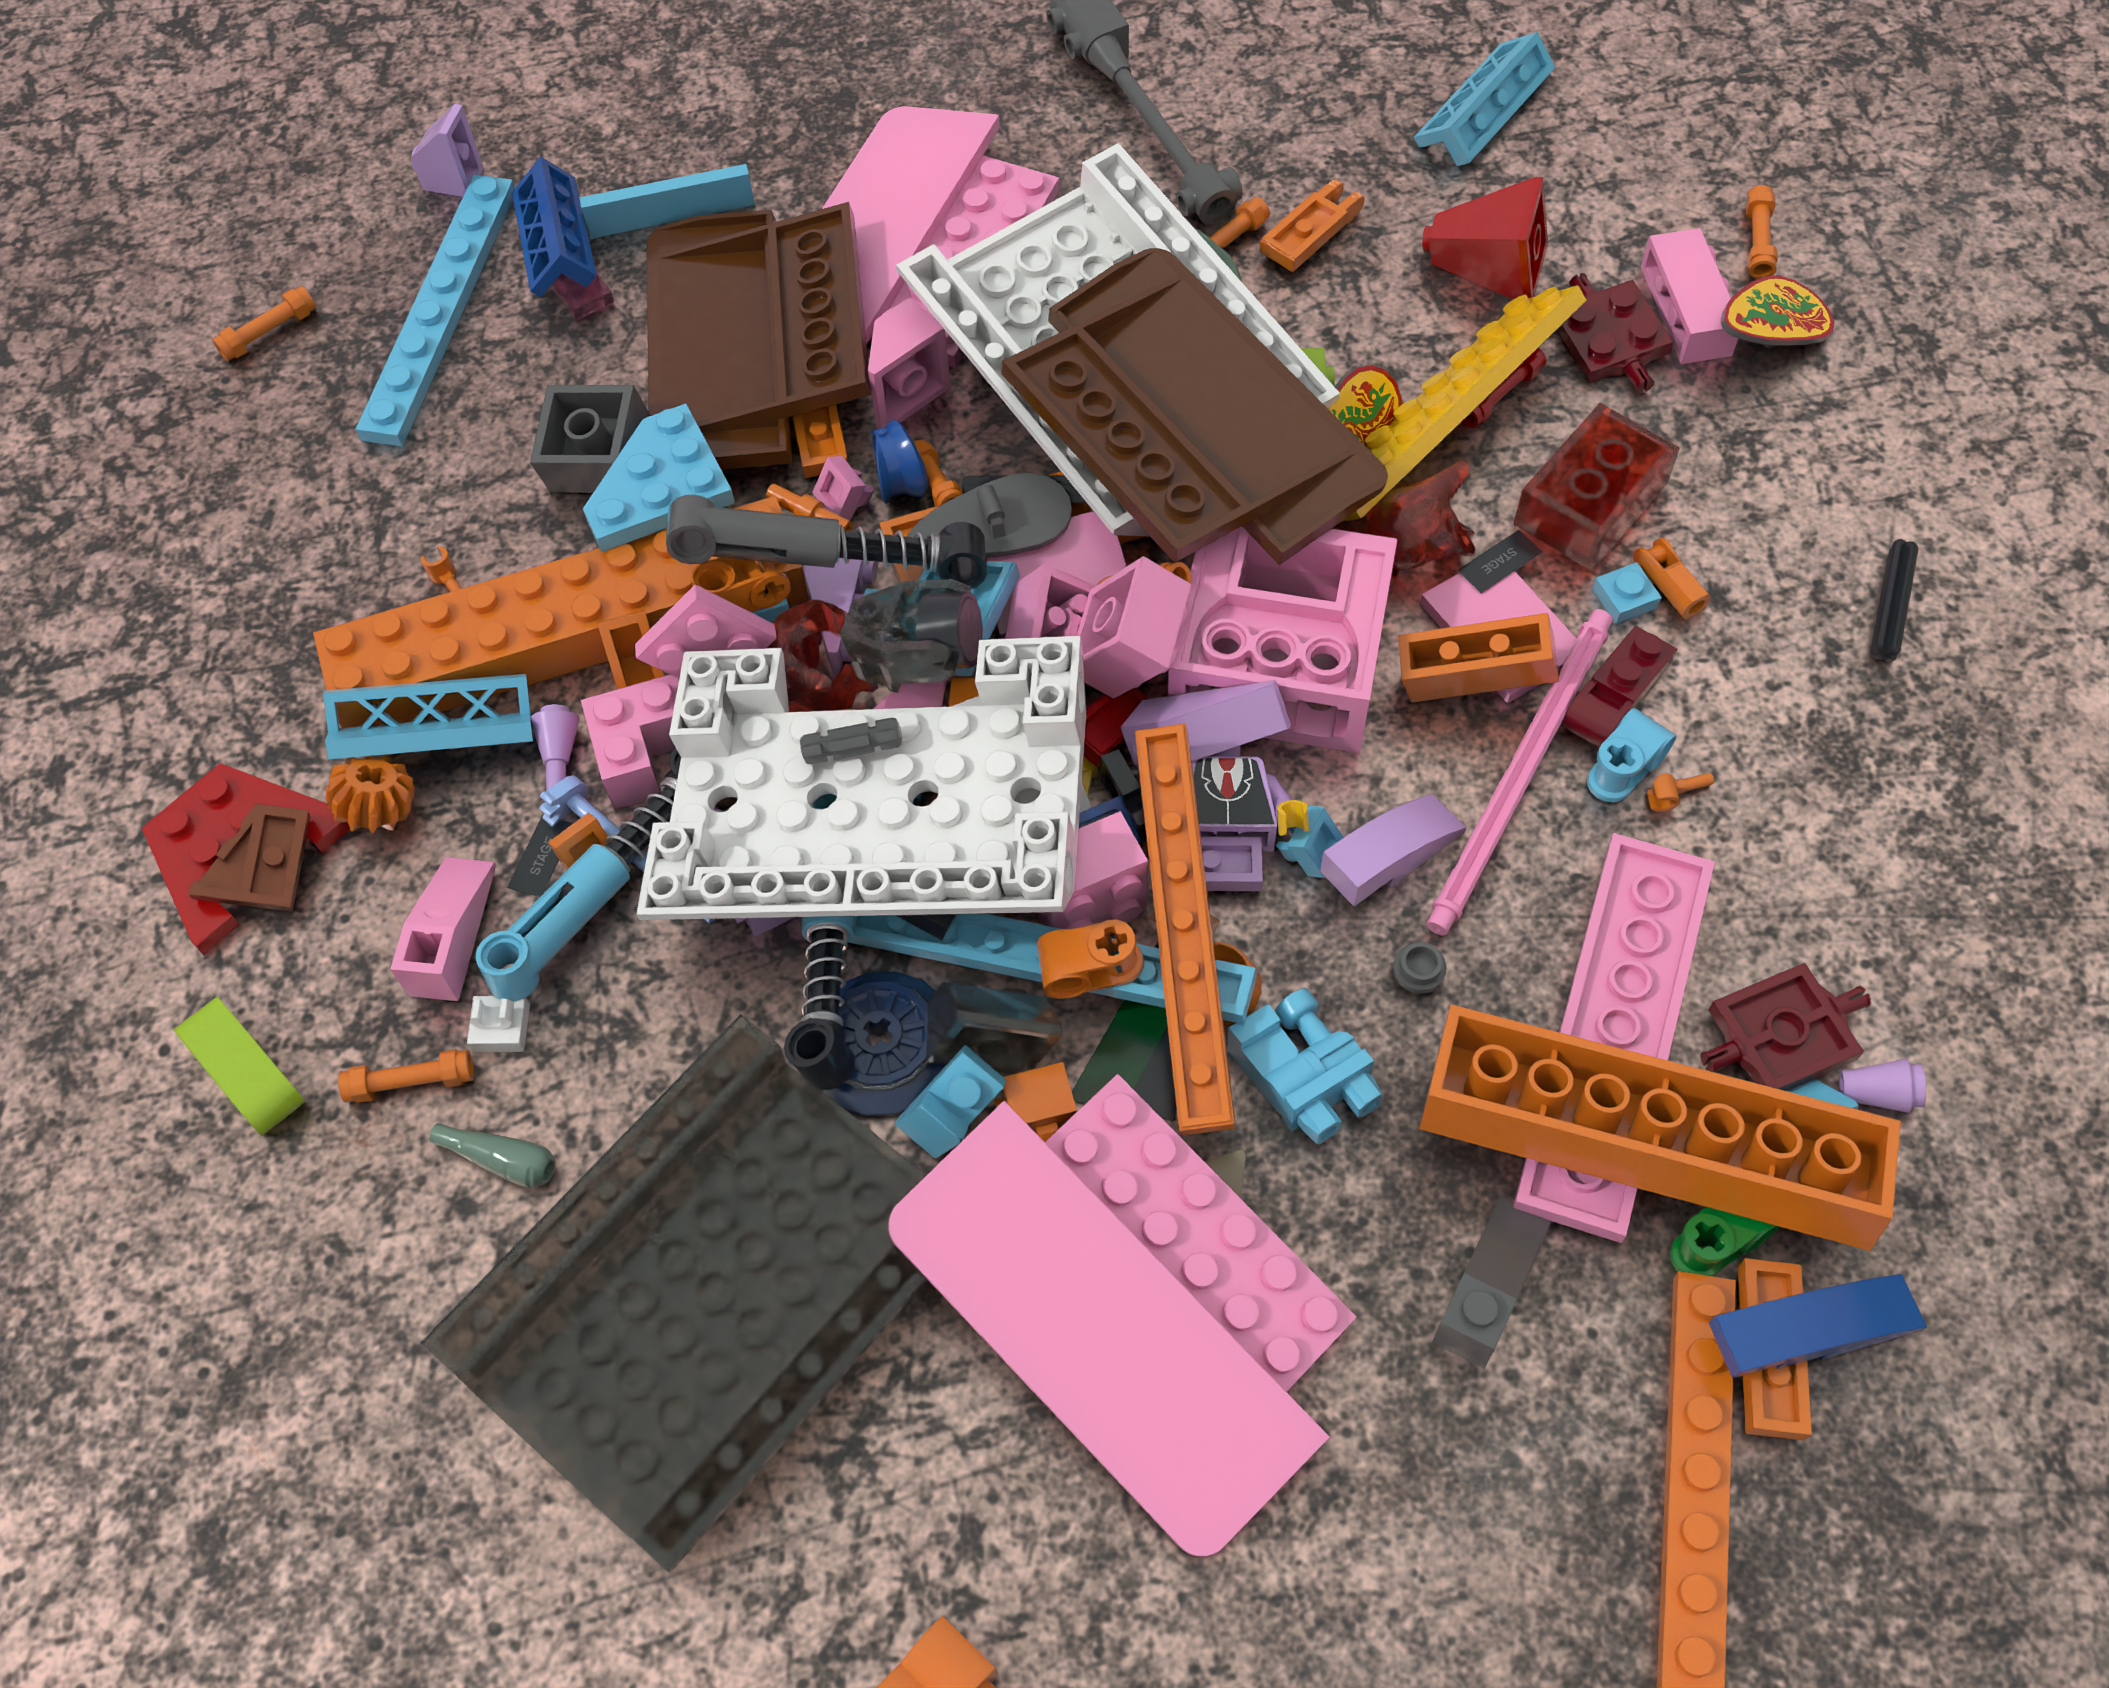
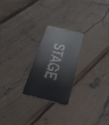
[1457,530,1543,593]
[507,815,573,897]

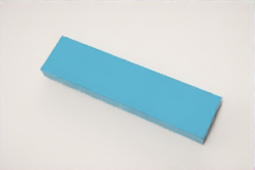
[579,164,755,239]

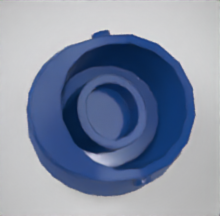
[871,419,928,504]

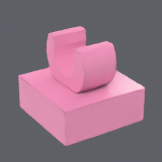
[812,456,875,520]

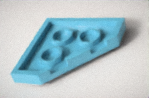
[583,404,735,552]

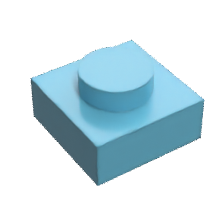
[1592,562,1662,624]

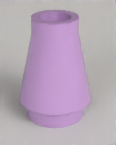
[1839,1058,1926,1113]

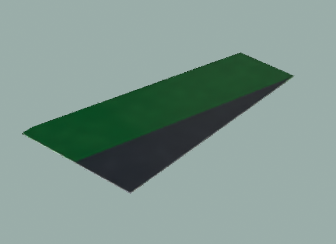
[1072,942,1177,1121]

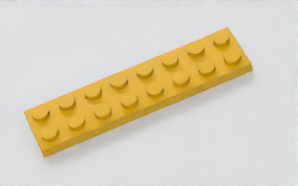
[1341,285,1587,522]

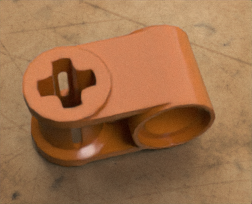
[691,557,791,613]
[1037,919,1144,999]

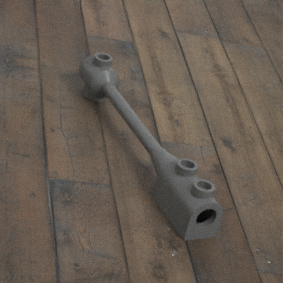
[1046,0,1243,225]

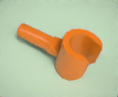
[420,546,462,592]
[1647,773,1714,812]

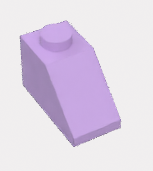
[411,104,484,197]

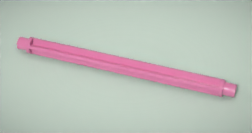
[1426,609,1613,936]

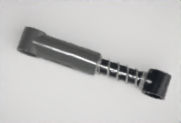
[666,494,987,590]

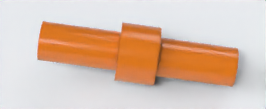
[766,483,853,531]

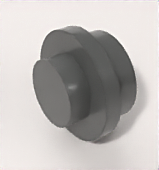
[1393,942,1447,994]

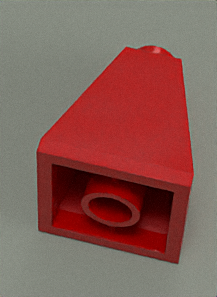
[1422,177,1548,299]

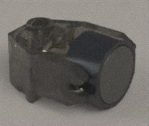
[840,579,983,693]

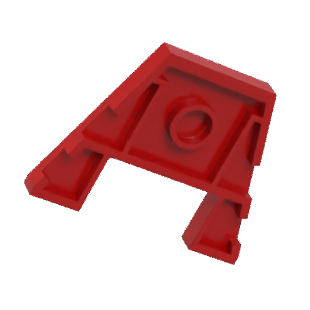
[142,763,350,956]

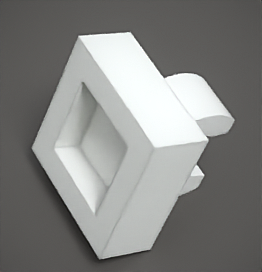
[467,996,530,1052]

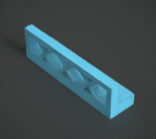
[1413,32,1555,166]
[323,674,533,760]

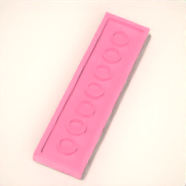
[1513,833,1715,1243]

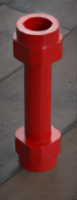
[1461,348,1546,428]

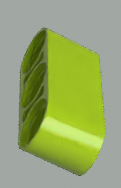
[173,996,306,1136]

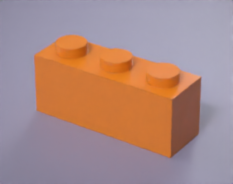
[1398,613,1559,703]

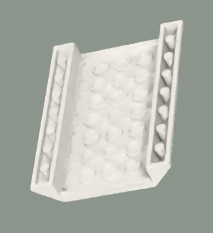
[896,143,1340,536]

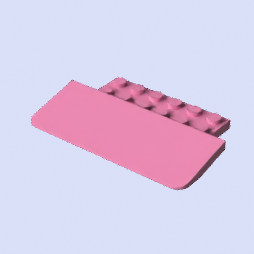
[822,106,1060,368]
[888,1074,1357,1557]

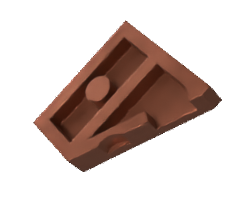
[188,804,311,912]

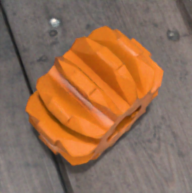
[325,755,415,835]

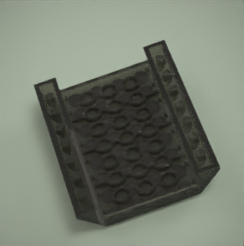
[420,1014,927,1574]

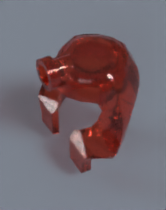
[1367,460,1476,585]
[767,599,879,711]

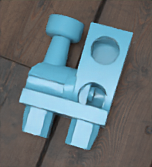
[1227,988,1383,1145]

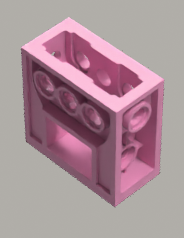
[1168,526,1397,754]

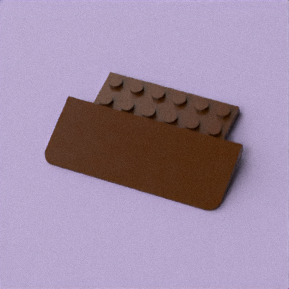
[646,202,871,469]
[1001,248,1388,566]

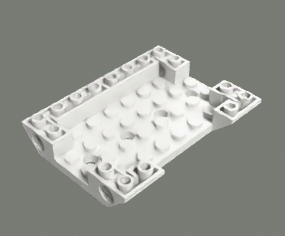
[636,636,1086,920]

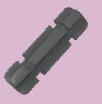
[800,717,902,765]

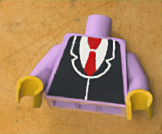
[1192,745,1309,852]

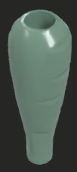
[429,1123,556,1188]

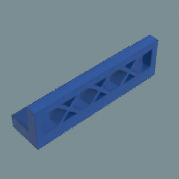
[512,156,597,297]

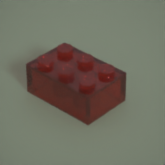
[1513,403,1680,571]

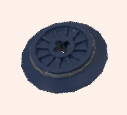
[816,972,958,1117]

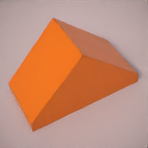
[597,609,665,690]

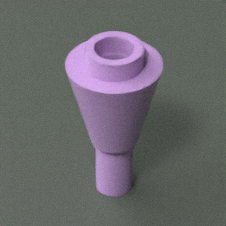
[530,704,580,791]

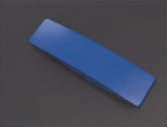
[1708,1274,1927,1378]

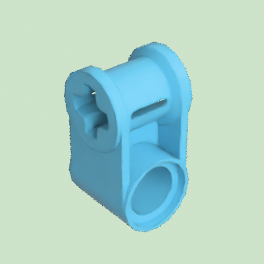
[1587,708,1677,803]

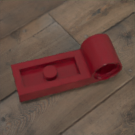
[1561,625,1678,748]

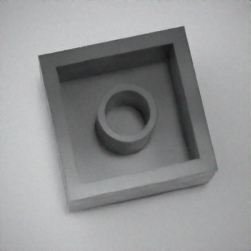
[530,385,648,493]

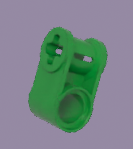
[1669,1207,1779,1277]

